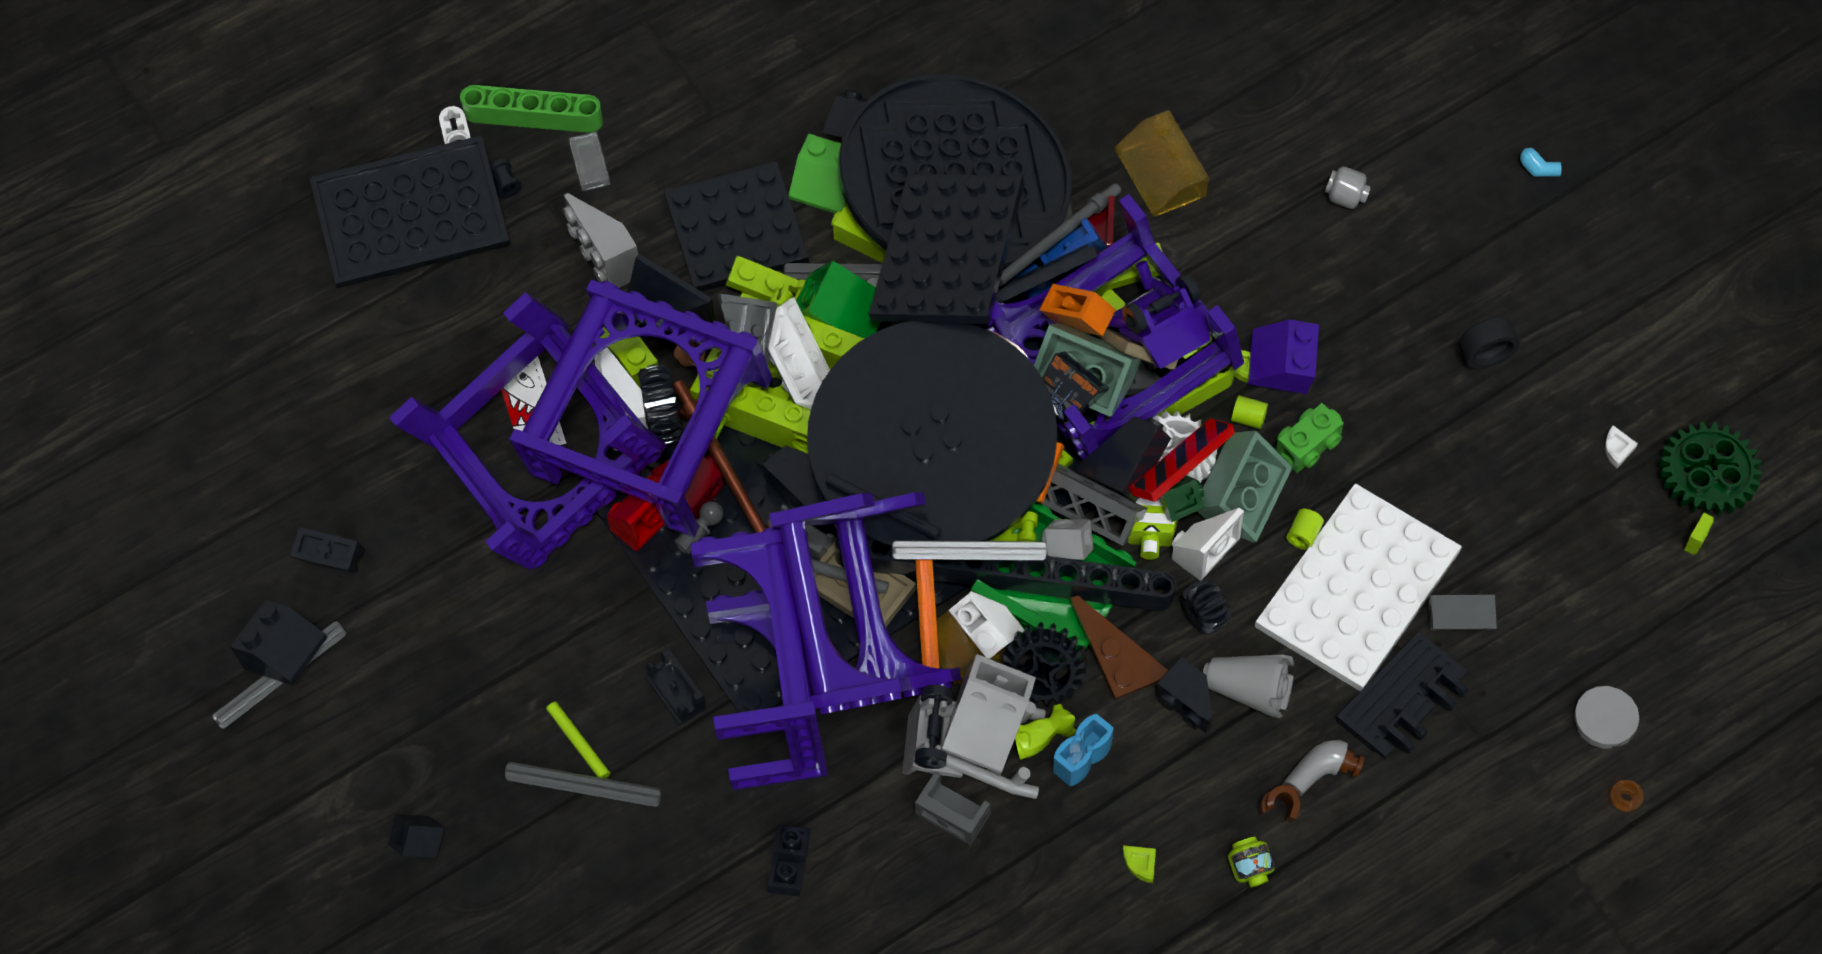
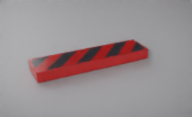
[1129,418,1235,502]

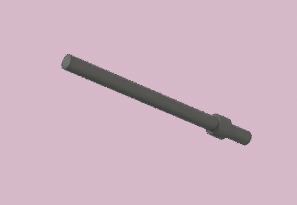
[999,183,1121,287]

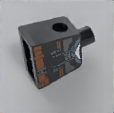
[1042,351,1109,423]

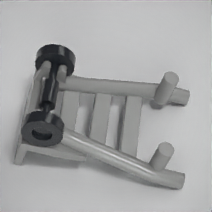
[902,685,1045,799]

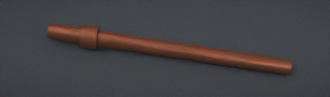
[672,380,766,533]

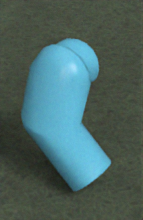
[1520,148,1561,177]

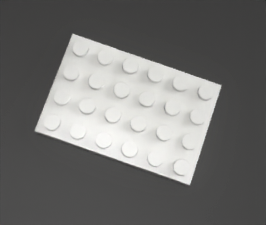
[1255,483,1462,692]

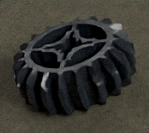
[638,364,682,446]
[1002,622,1087,707]

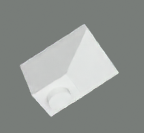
[1172,508,1244,581]

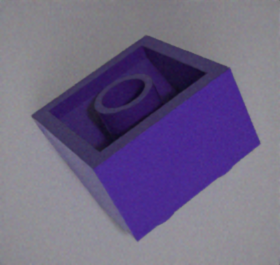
[1247,319,1319,394]

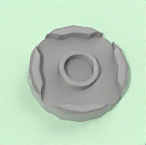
[1573,686,1640,749]

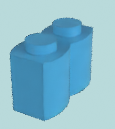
[1053,714,1114,786]

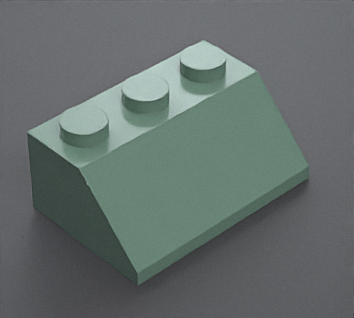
[1034,323,1141,417]
[1197,431,1293,542]

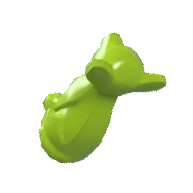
[1015,704,1077,760]

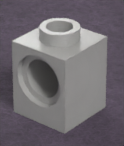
[1042,519,1094,559]

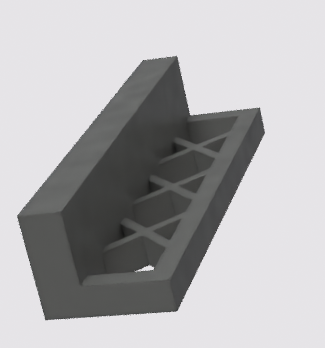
[1043,463,1148,546]

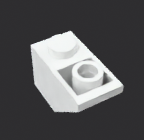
[949,591,1025,659]

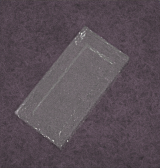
[568,132,610,191]

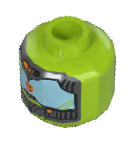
[1228,836,1275,888]

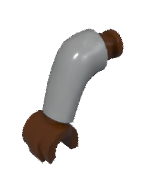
[1259,740,1365,823]

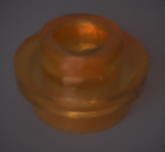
[1610,780,1644,812]

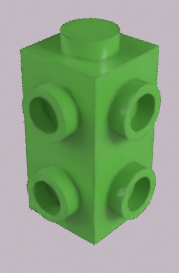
[1276,403,1344,473]

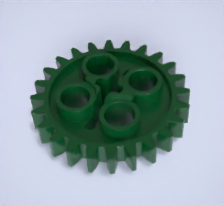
[1659,421,1763,517]

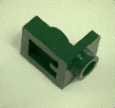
[1160,475,1205,522]

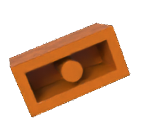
[1040,284,1116,336]

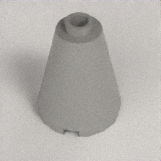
[1203,654,1294,718]

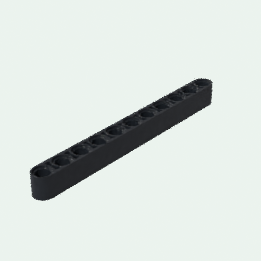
[835,535,1176,611]

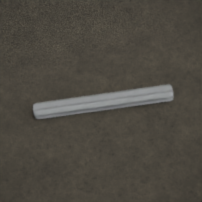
[891,540,1047,560]

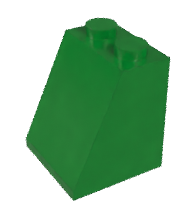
[796,261,884,339]

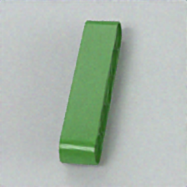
[460,85,603,133]

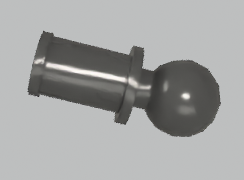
[674,501,723,555]

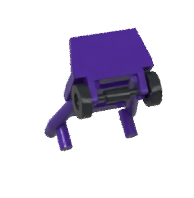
[1108,261,1211,369]

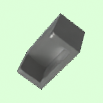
[915,773,991,845]

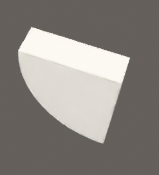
[1605,426,1638,468]

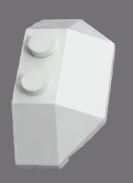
[766,297,830,410]

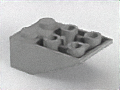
[563,193,638,288]
[941,654,1036,774]

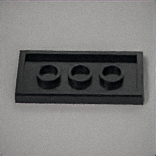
[995,241,1100,303]

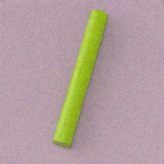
[546,702,610,779]

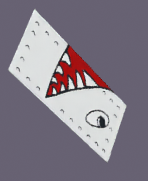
[501,356,566,446]

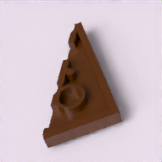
[1069,595,1169,701]

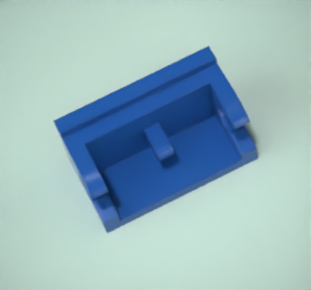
[1040,218,1107,281]

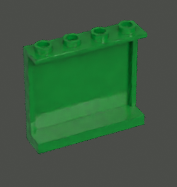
[971,503,1137,652]

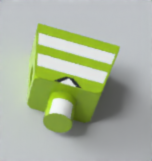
[1125,497,1178,560]

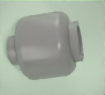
[1325,166,1371,209]

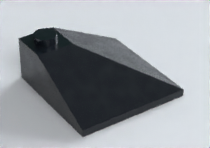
[627,254,715,342]

